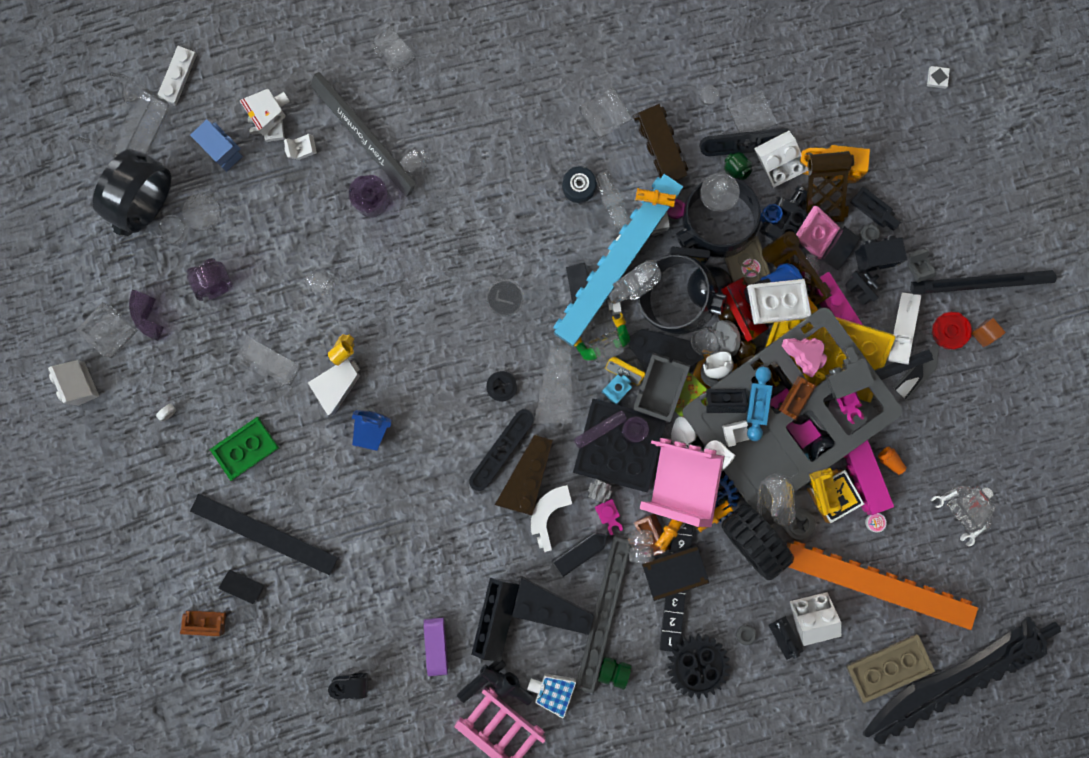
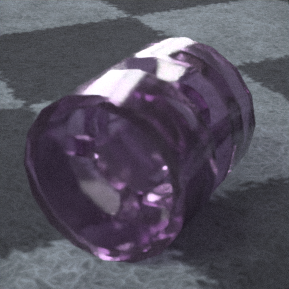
[622,417,649,443]

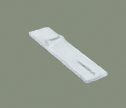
[888,293,921,364]

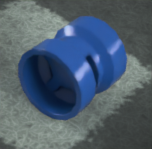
[761,204,783,225]

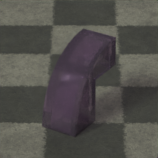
[129,289,164,341]

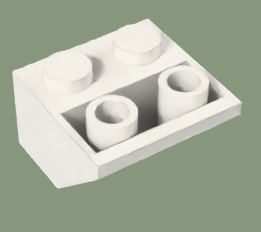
[754,131,808,188]
[48,360,99,406]
[790,592,841,646]

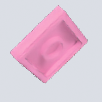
[796,206,840,259]

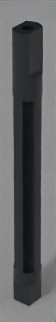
[910,270,1057,295]

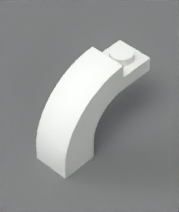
[531,485,572,552]

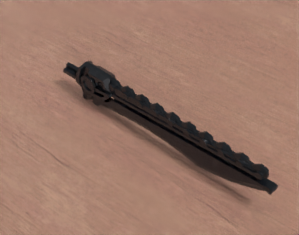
[863,617,1062,744]

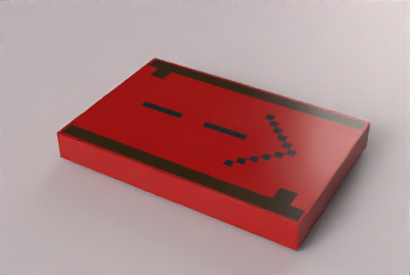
[721,277,769,341]

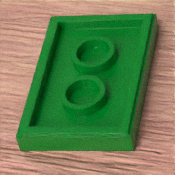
[209,417,280,481]

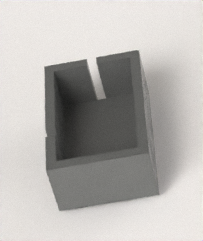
[633,352,690,422]

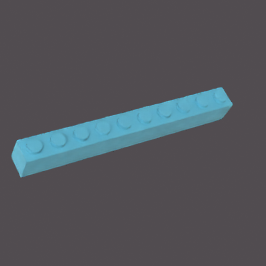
[553,174,683,347]

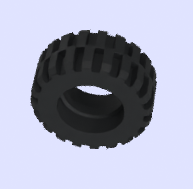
[721,504,794,580]

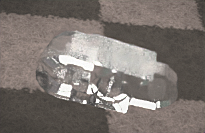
[609,260,661,304]

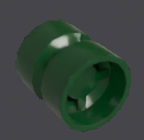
[598,656,632,690]

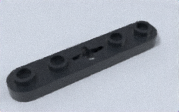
[699,128,794,157]
[469,409,534,491]

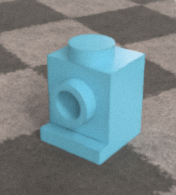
[602,375,632,404]

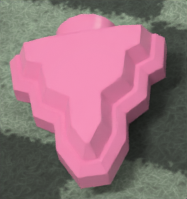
[782,338,827,377]

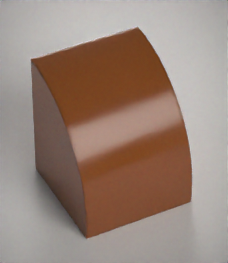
[971,318,1006,347]

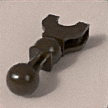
[718,303,780,388]

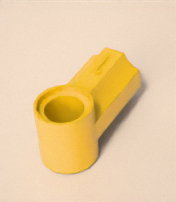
[328,334,354,366]

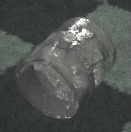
[628,530,654,563]

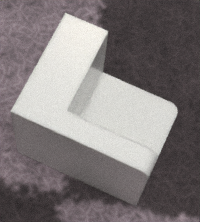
[722,420,749,447]

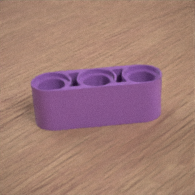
[424,618,448,676]

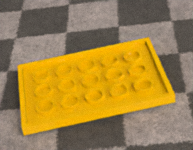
[765,309,895,402]

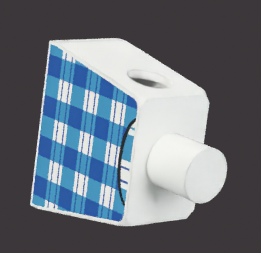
[527,674,576,718]

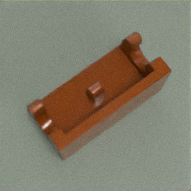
[779,376,816,420]
[180,610,226,636]

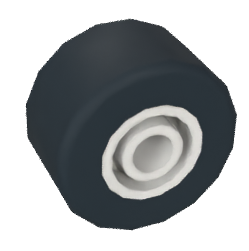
[562,166,597,203]

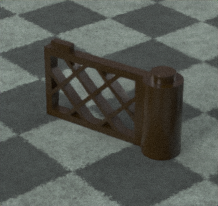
[806,151,854,222]
[762,231,832,305]

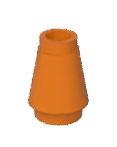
[878,447,907,475]

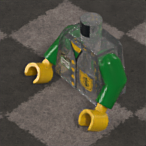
[574,313,630,363]

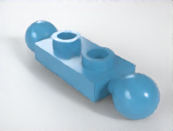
[746,367,772,441]

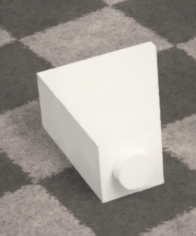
[308,359,360,416]

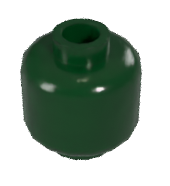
[724,152,752,181]

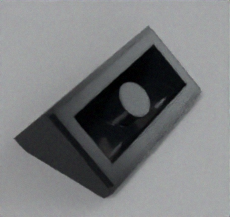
[566,262,588,304]
[706,389,747,413]
[218,570,265,604]

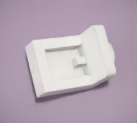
[284,134,317,160]

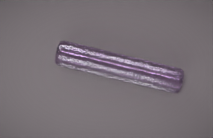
[574,411,627,448]

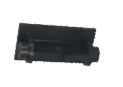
[768,616,804,660]

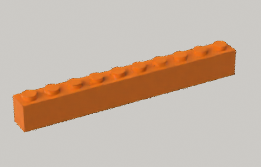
[786,541,978,630]

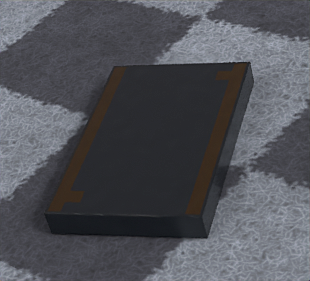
[641,545,709,601]

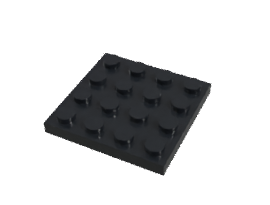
[573,398,666,493]

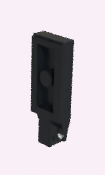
[850,187,901,231]

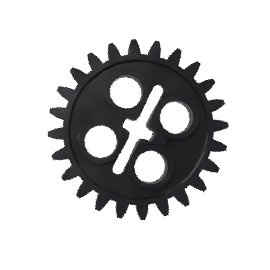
[666,633,731,699]

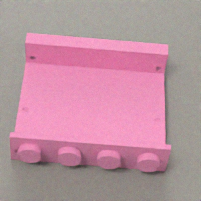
[640,438,724,527]

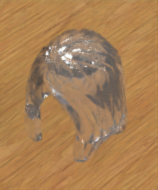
[756,473,796,526]

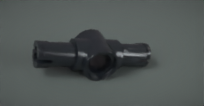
[479,664,534,706]

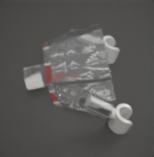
[931,486,995,546]

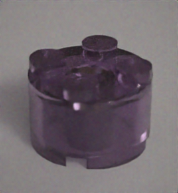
[349,175,390,218]
[186,258,233,301]

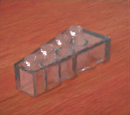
[534,345,573,425]

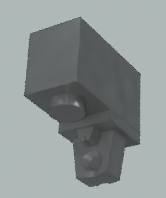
[825,346,875,399]

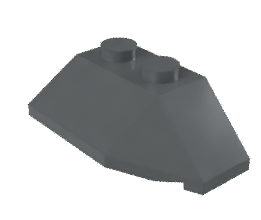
[804,398,880,438]

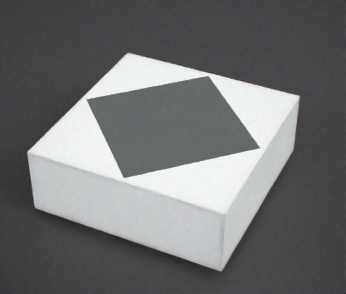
[927,66,950,89]

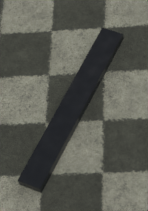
[190,494,339,576]

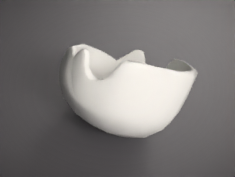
[703,352,733,379]

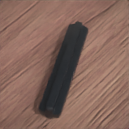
[457,659,506,703]

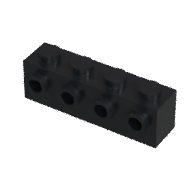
[471,578,519,662]

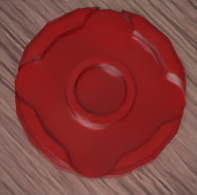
[932,311,972,350]

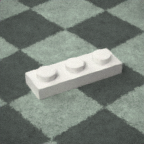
[157,46,197,105]

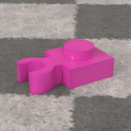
[837,392,864,424]
[595,499,623,536]

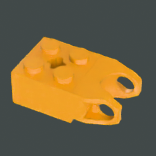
[800,145,870,183]

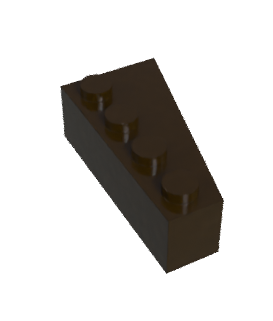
[632,103,688,181]
[495,435,553,515]

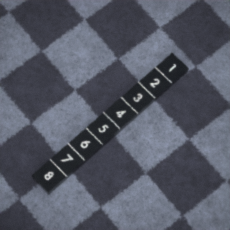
[659,521,693,652]

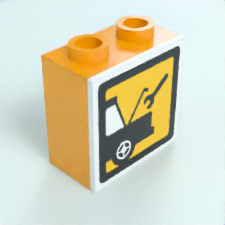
[807,469,864,523]

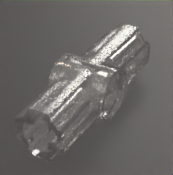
[595,171,630,230]

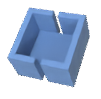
[190,119,243,172]

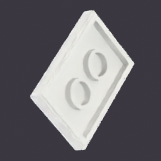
[747,279,811,325]

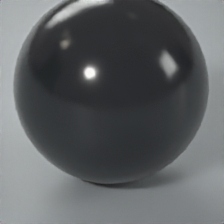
[687,265,732,308]

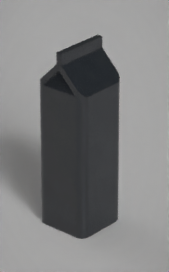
[552,532,610,577]

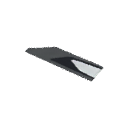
[893,343,939,400]

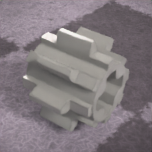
[588,479,612,503]

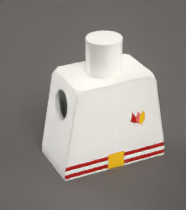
[240,89,290,136]

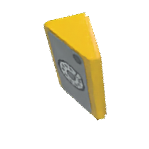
[605,356,645,385]

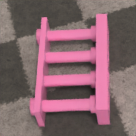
[454,686,546,758]

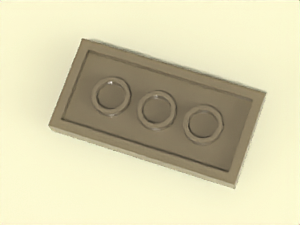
[846,634,935,703]

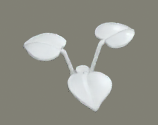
[671,417,736,471]

